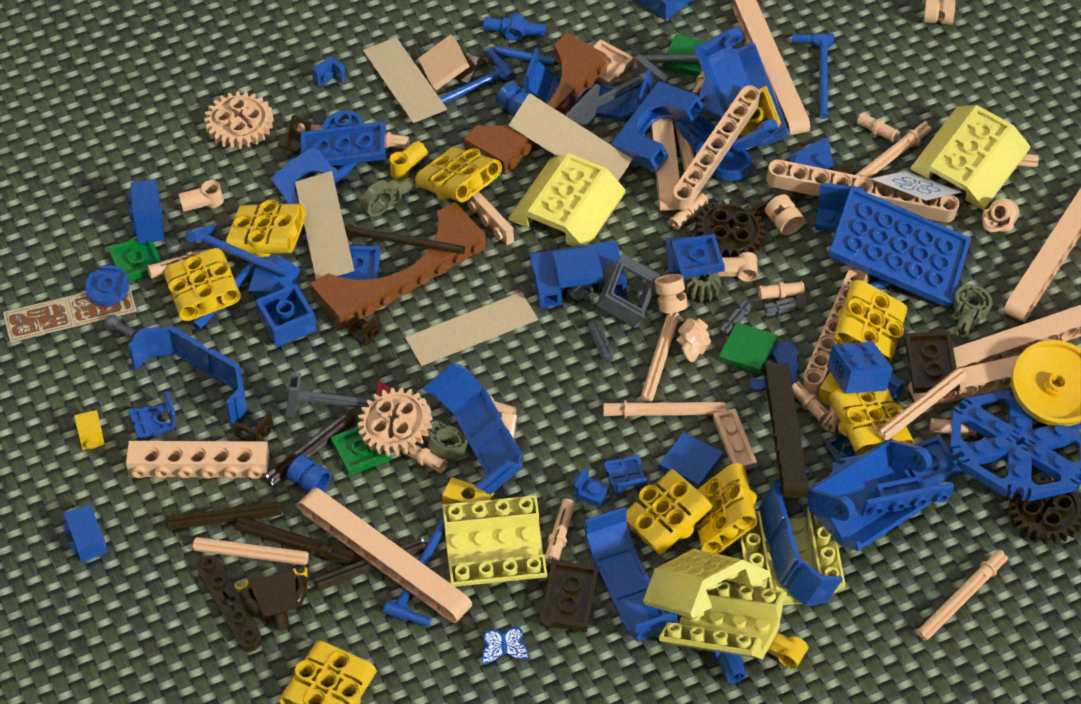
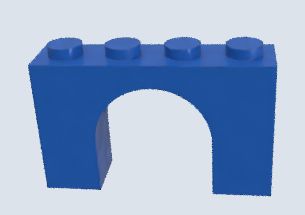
[611,81,705,172]
[530,240,627,308]

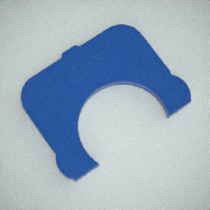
[273,148,339,204]
[750,342,799,392]

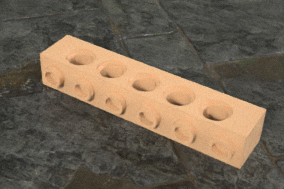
[126,441,269,479]

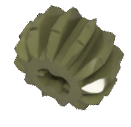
[684,272,721,303]

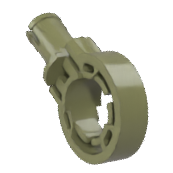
[361,178,415,217]
[953,284,992,338]
[422,420,468,459]

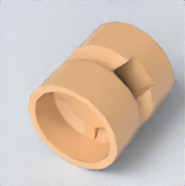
[924,0,955,25]
[765,194,805,236]
[655,274,688,313]

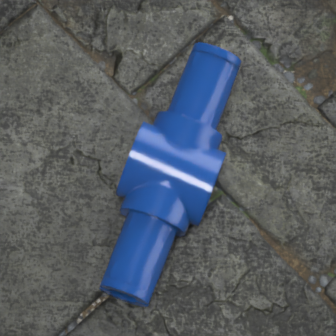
[483,13,546,41]

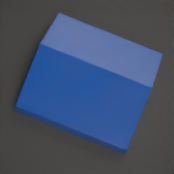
[248,256,300,297]

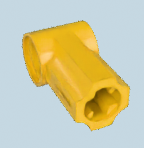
[390,141,428,180]
[767,633,809,669]

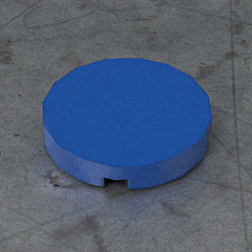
[85,265,129,307]

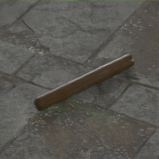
[265,410,356,485]
[165,502,282,530]
[314,538,426,590]

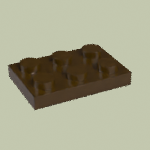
[904,331,960,394]
[540,560,599,632]

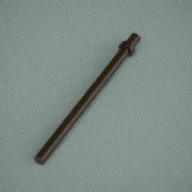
[344,224,465,254]

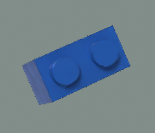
[62,504,108,563]

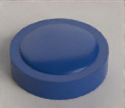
[708,146,751,181]

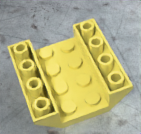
[911,105,1030,210]
[509,153,626,247]
[443,495,547,587]
[740,507,845,605]
[643,549,771,619]
[659,582,785,659]

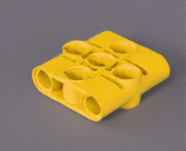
[415,147,502,202]
[226,199,306,257]
[164,248,241,321]
[834,280,907,364]
[829,388,914,455]
[694,463,757,554]
[626,469,713,556]
[279,641,377,704]

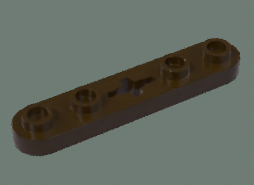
[197,555,262,652]

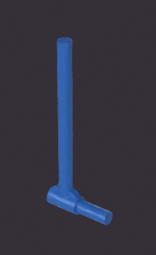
[792,33,834,119]
[439,48,516,104]
[186,224,290,278]
[383,517,445,627]

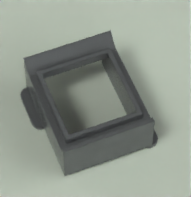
[596,254,660,328]

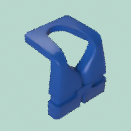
[129,391,175,440]
[604,455,648,496]

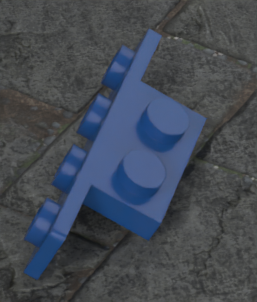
[862,476,954,517]

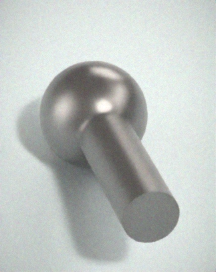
[104,315,137,339]

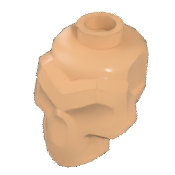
[982,198,1019,232]
[676,318,711,362]

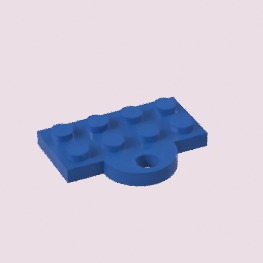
[301,110,386,166]

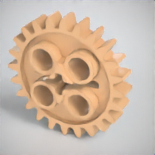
[204,91,274,149]
[357,387,433,456]

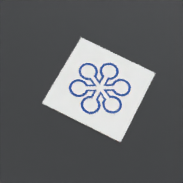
[871,171,961,200]

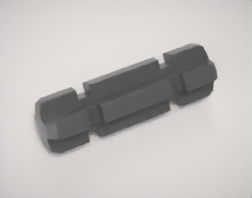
[764,295,807,317]
[719,301,751,337]
[589,321,613,360]

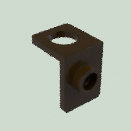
[454,50,486,83]
[278,115,312,154]
[348,314,381,347]
[233,411,274,442]

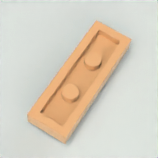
[468,192,514,245]
[713,408,757,470]

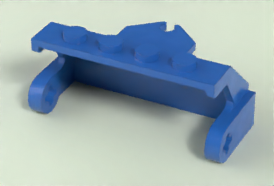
[694,28,791,152]
[807,439,932,551]

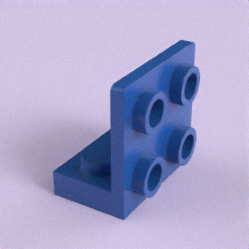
[815,183,864,233]

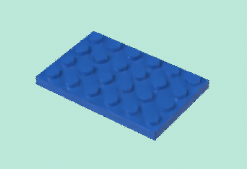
[827,186,971,308]

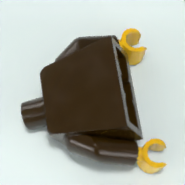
[234,567,308,631]

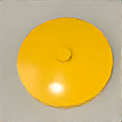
[1011,340,1081,426]

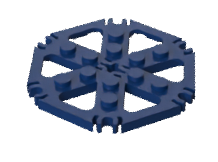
[949,389,1081,501]

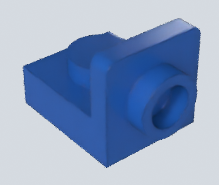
[312,56,345,87]
[572,468,610,508]

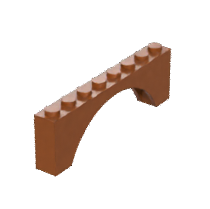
[464,32,608,175]
[310,202,486,331]

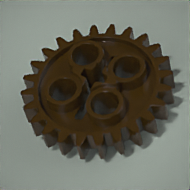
[694,200,766,257]
[1008,475,1081,545]

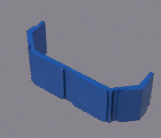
[524,48,653,120]
[128,326,248,428]
[423,362,523,495]
[758,470,843,606]
[584,507,678,642]

